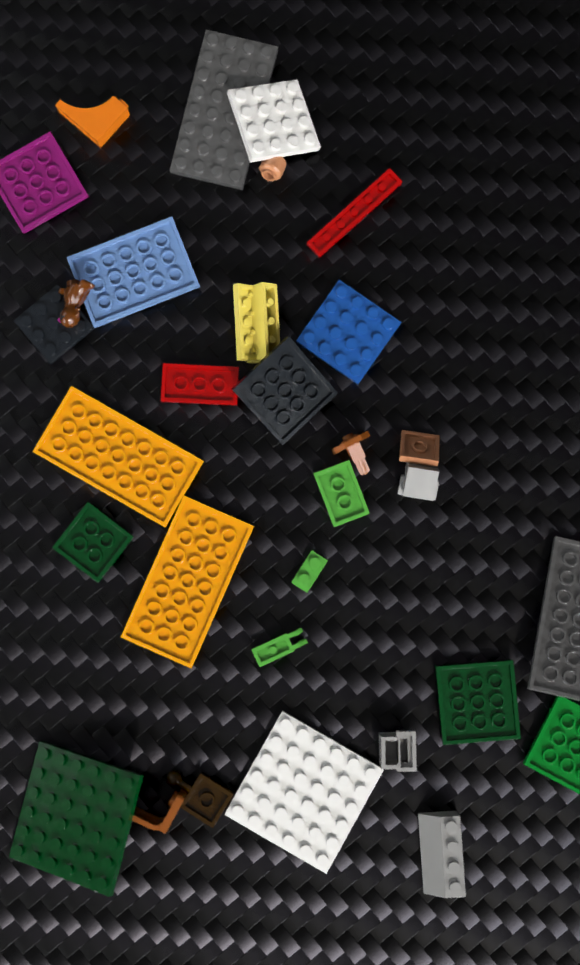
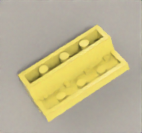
[233,282,280,363]

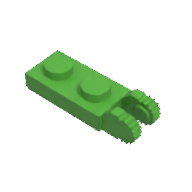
[251,628,308,667]

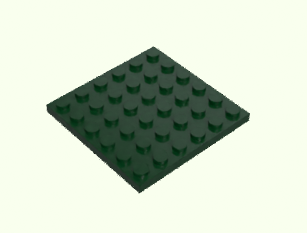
[9,741,144,897]

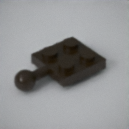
[166,771,234,828]

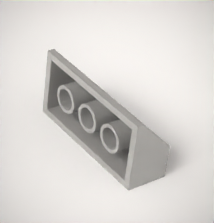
[418,811,466,898]

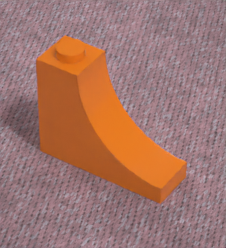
[55,96,130,148]

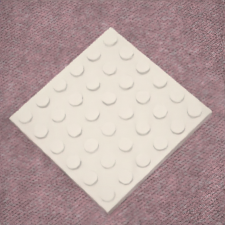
[224,710,384,874]

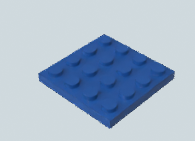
[296,280,401,385]

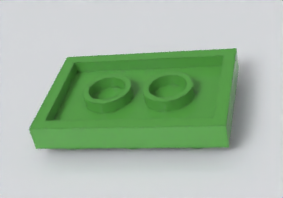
[313,460,370,527]

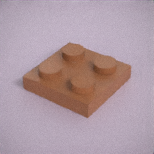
[399,430,440,467]

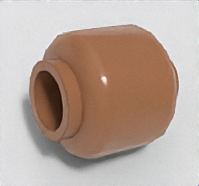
[259,156,287,181]

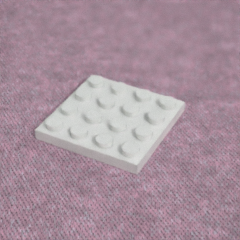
[227,80,321,162]

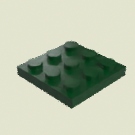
[52,502,134,583]

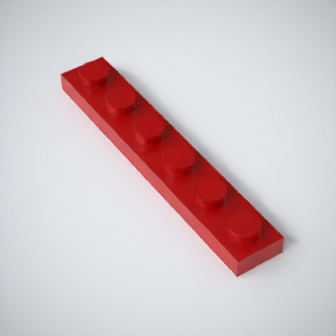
[307,168,403,258]

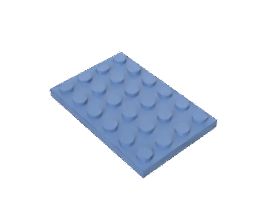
[66,217,200,328]

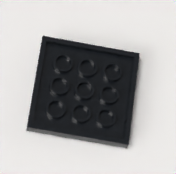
[232,336,338,445]

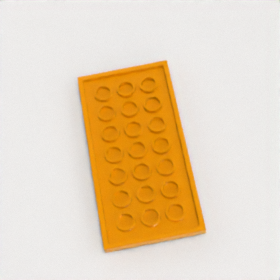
[33,386,204,528]
[121,496,254,668]

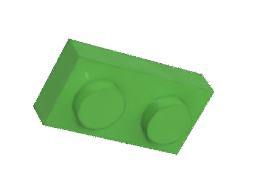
[291,551,328,593]

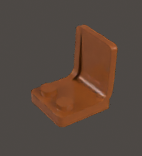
[132,788,188,834]

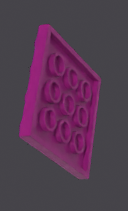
[0,132,89,234]

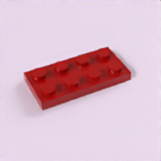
[161,363,239,406]

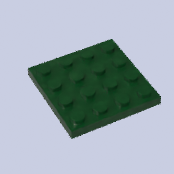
[435,660,521,745]

